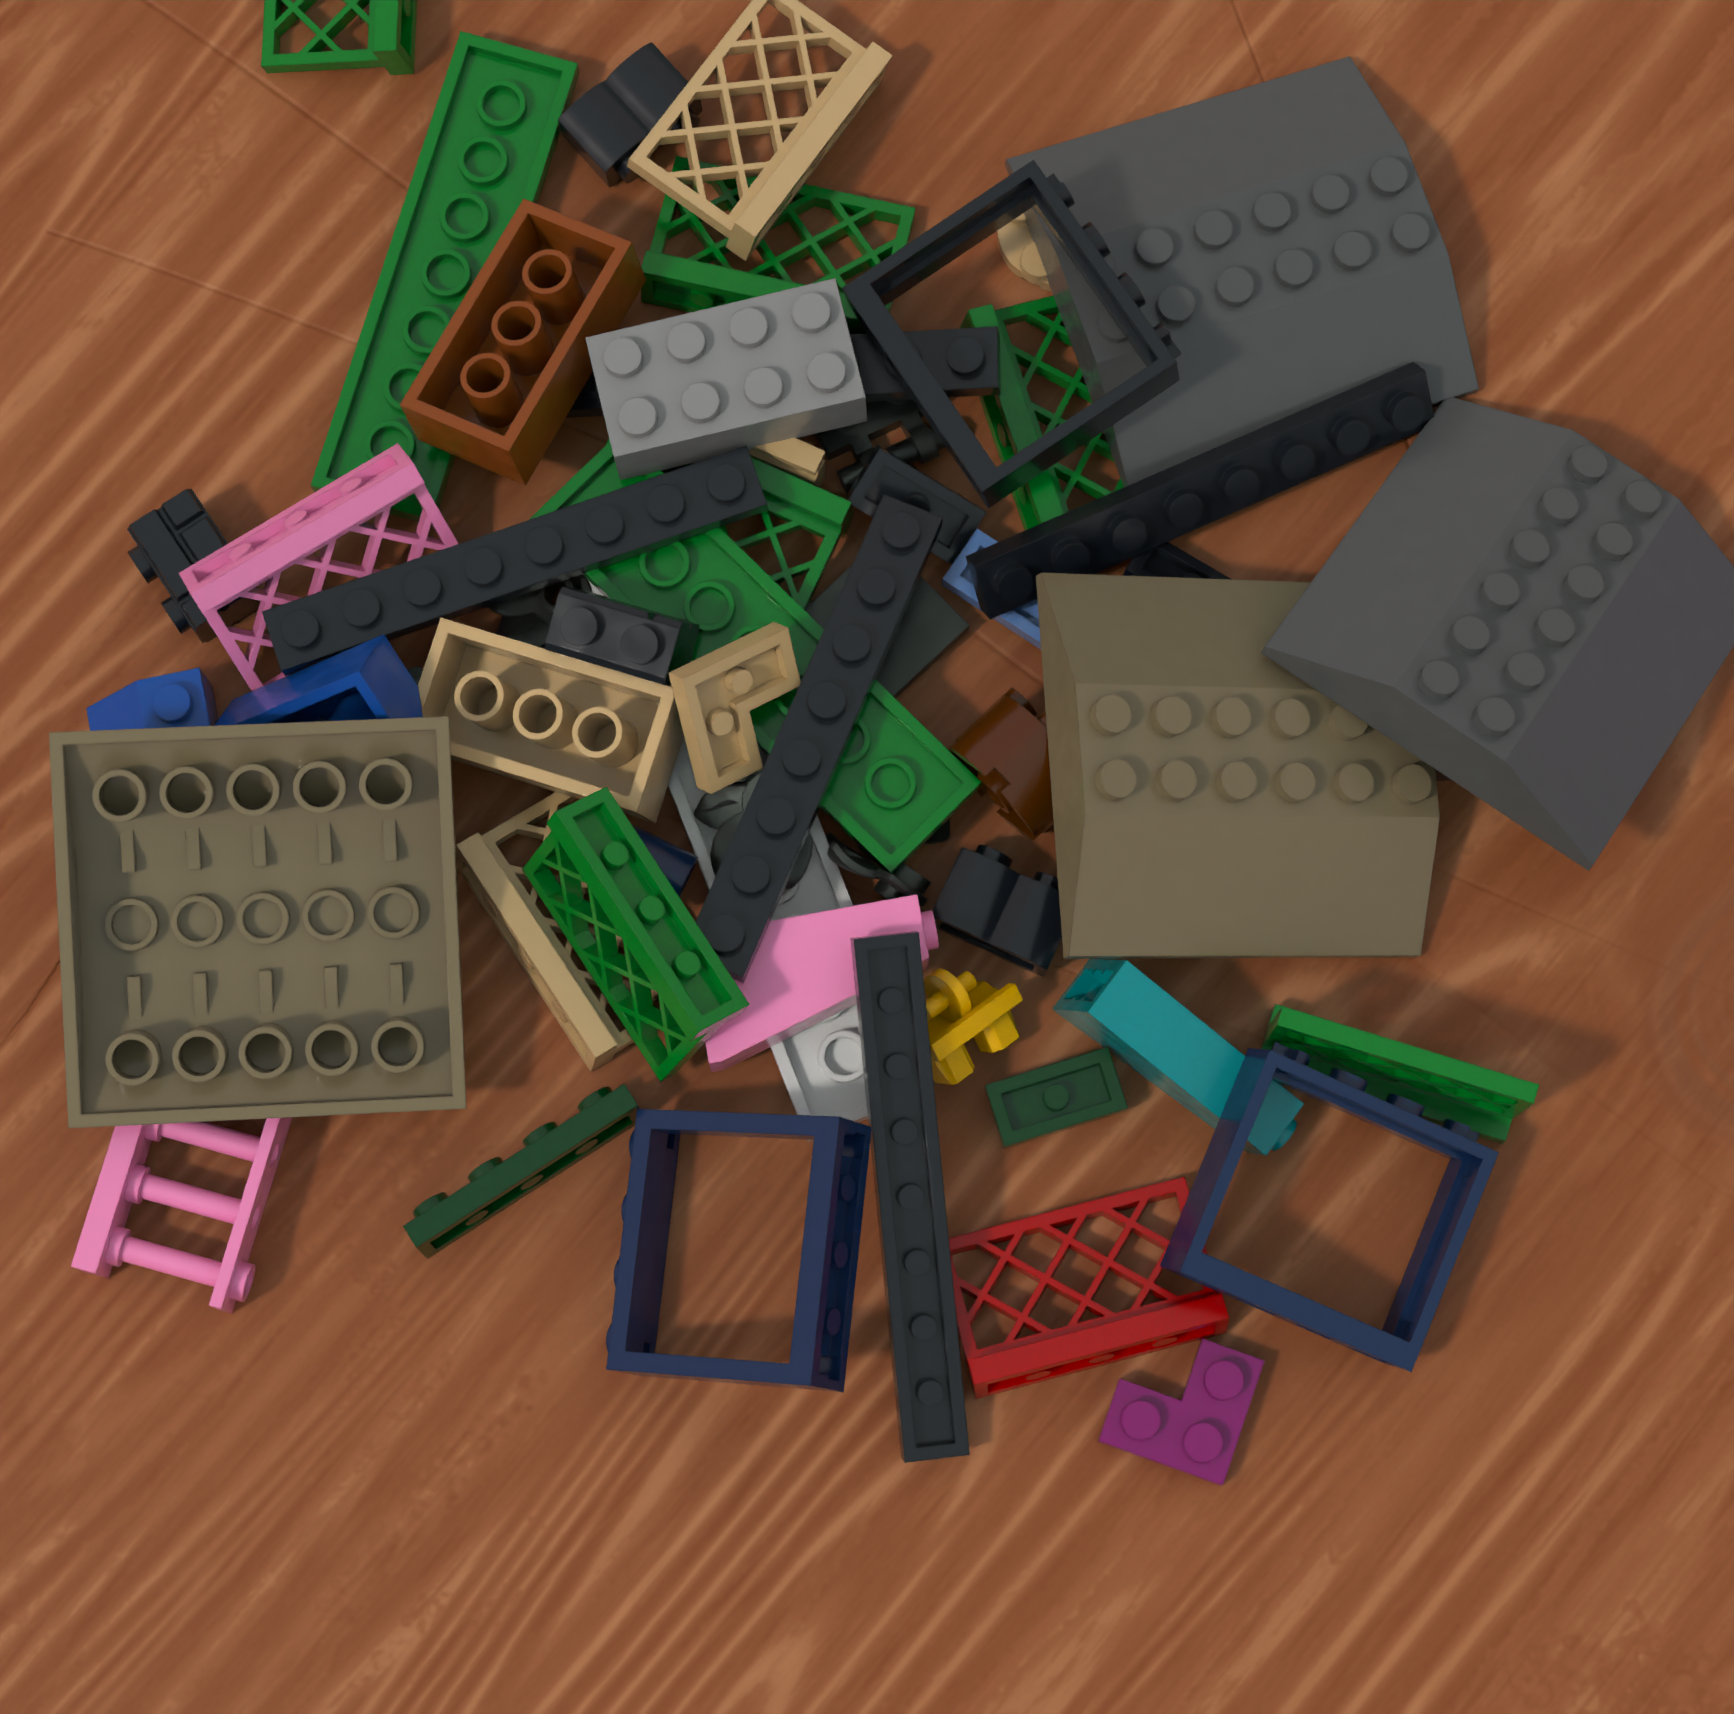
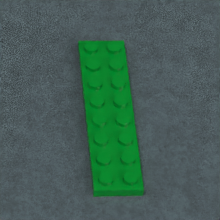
[311,31,580,526]
[530,441,982,874]

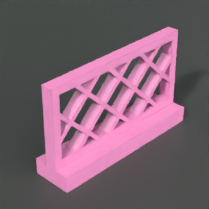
[179,443,458,691]

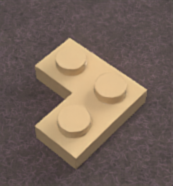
[668,622,801,794]

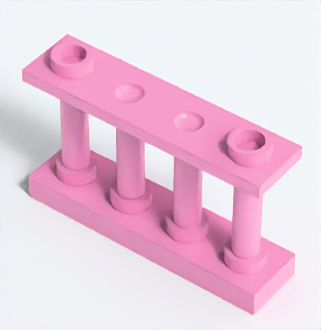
[71,1117,292,1314]

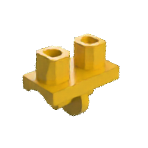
[924,968,1023,1085]

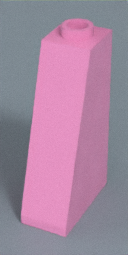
[705,894,939,1072]

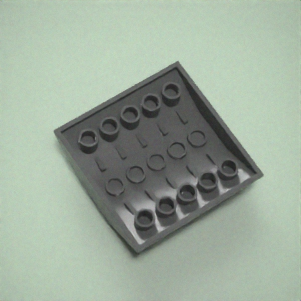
[1005,56,1479,487]
[1261,397,1734,871]

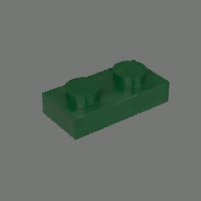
[984,1047,1128,1149]

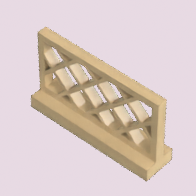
[627,0,893,261]
[456,792,661,1072]

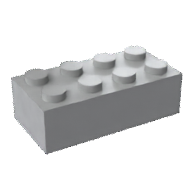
[585,278,867,480]

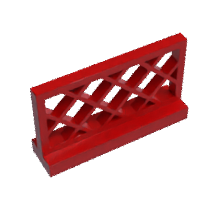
[949,1176,1229,1399]

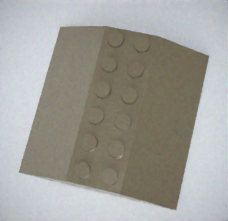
[1036,573,1440,959]
[49,716,466,1128]

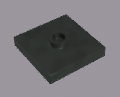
[806,566,969,699]

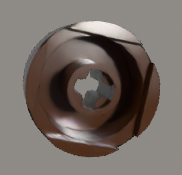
[948,688,1054,840]

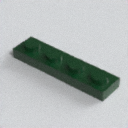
[403,1084,640,1259]

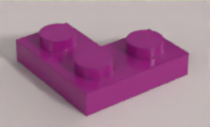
[1097,1339,1264,1486]

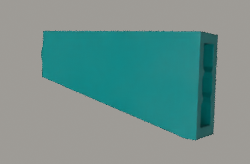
[1052,959,1304,1156]

